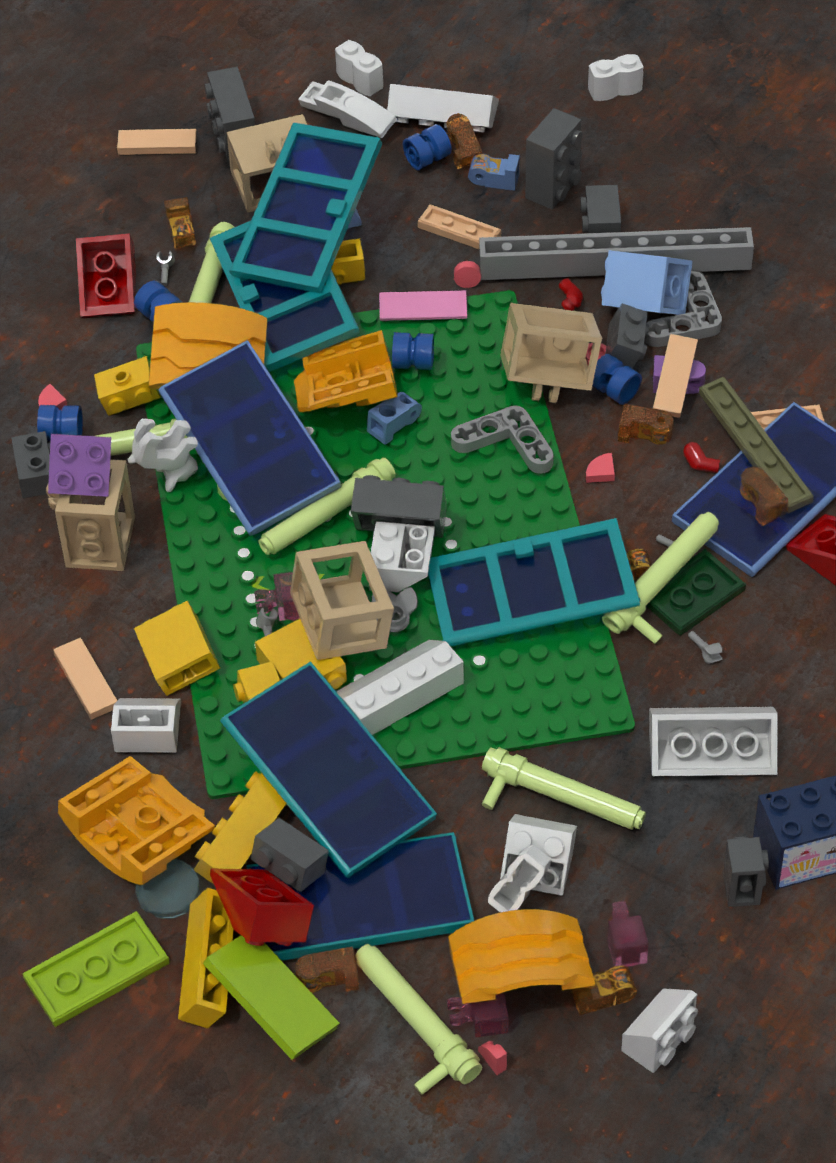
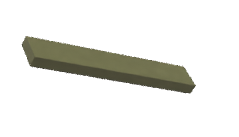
[699,377,814,513]

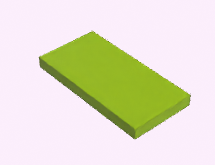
[22,911,170,1027]
[203,936,340,1060]

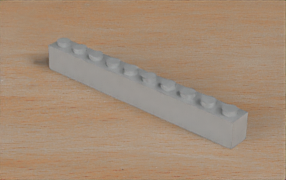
[479,227,754,280]

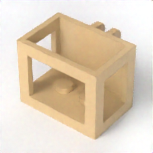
[227,114,318,212]
[500,303,602,403]
[46,460,135,571]
[290,541,394,660]

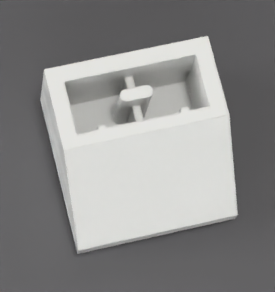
[369,521,435,592]
[111,698,181,753]
[500,814,577,896]
[621,989,698,1073]

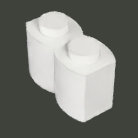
[335,40,383,96]
[588,54,643,101]
[488,845,551,912]

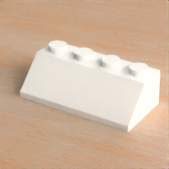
[387,84,499,132]
[336,640,464,735]
[649,707,777,776]

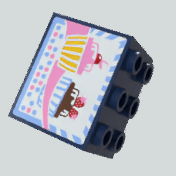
[753,775,836,890]

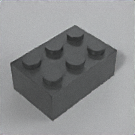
[204,66,255,162]
[525,108,583,210]
[351,475,447,538]

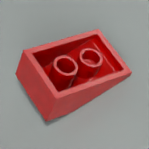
[76,233,136,318]
[786,514,836,585]
[210,868,314,946]

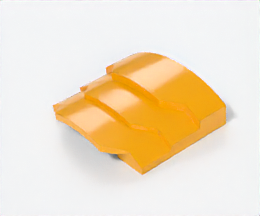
[148,302,267,402]
[294,330,398,412]
[58,756,215,885]
[448,909,595,1004]

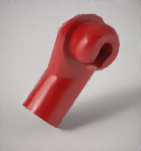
[559,278,583,311]
[683,442,720,473]

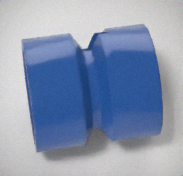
[402,124,452,170]
[134,280,183,323]
[392,332,434,370]
[592,354,642,405]
[37,405,83,442]

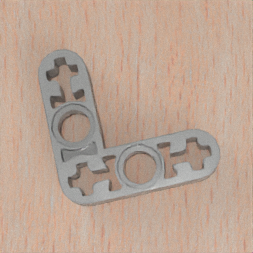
[644,271,722,347]
[451,406,553,474]

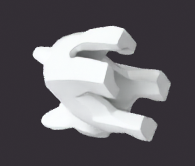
[128,419,198,492]

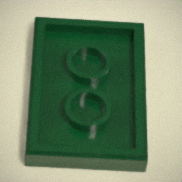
[646,549,746,636]

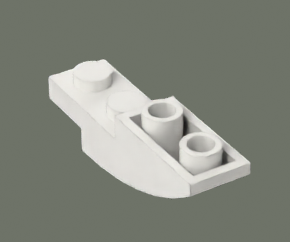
[298,80,397,138]

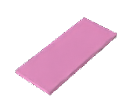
[379,290,467,321]

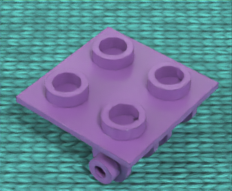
[48,434,111,497]

